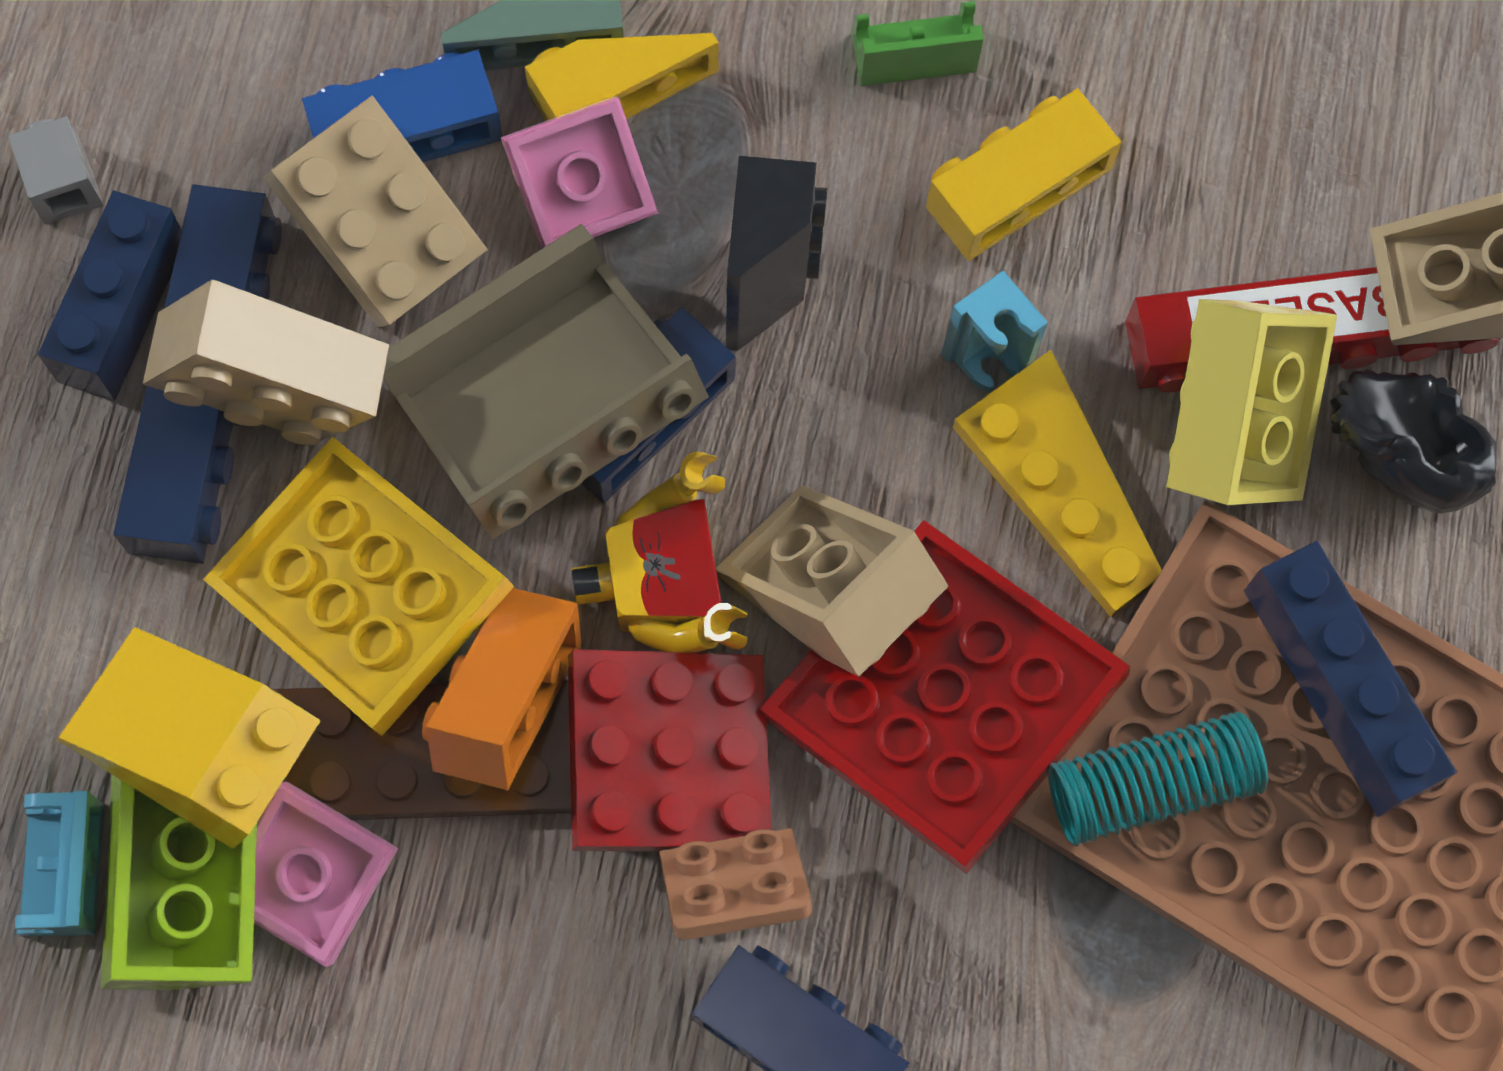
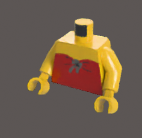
[571,451,748,653]

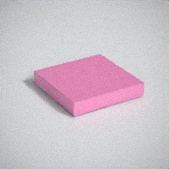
[500,96,658,249]
[254,781,398,967]

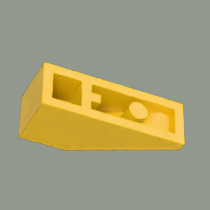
[525,33,719,121]

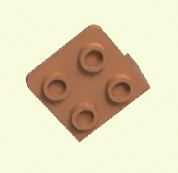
[660,828,812,940]

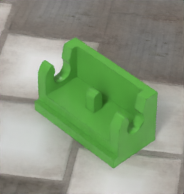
[851,1,984,86]

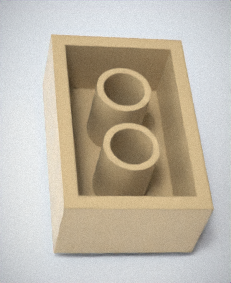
[263,95,488,327]
[143,279,389,445]

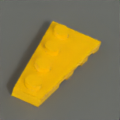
[952,349,1162,618]

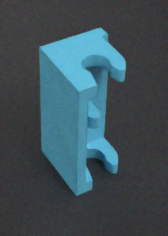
[941,271,1048,392]
[15,791,104,937]

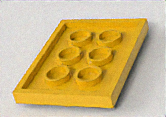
[203,436,514,736]

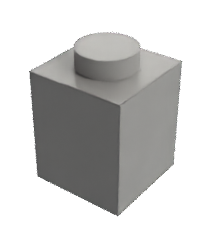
[8,116,103,225]

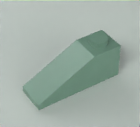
[441,0,624,70]

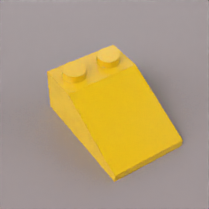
[57,627,321,849]

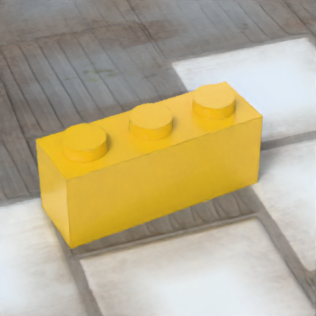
[926,88,1122,262]

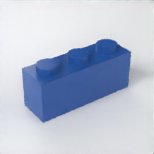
[302,50,503,162]

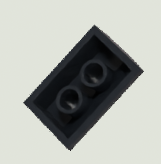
[726,156,827,351]

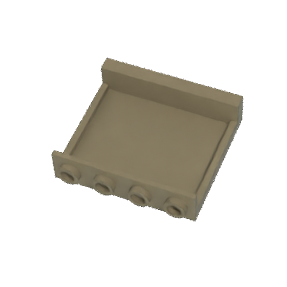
[383,223,709,540]

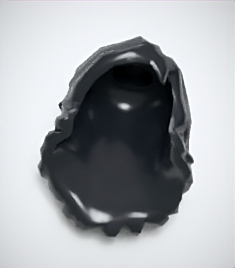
[1330,369,1496,514]

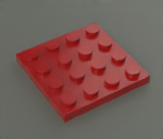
[760,520,1130,874]

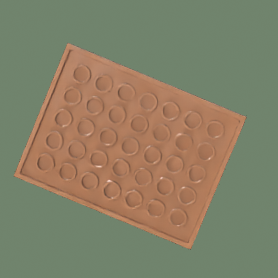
[1010,499,1503,1071]

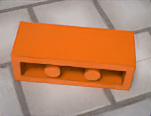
[422,588,582,790]

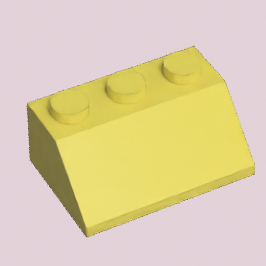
[1166,299,1337,505]

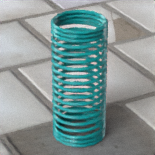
[1048,711,1268,846]

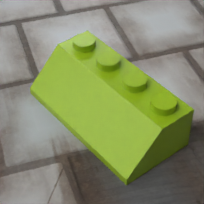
[100,774,257,990]

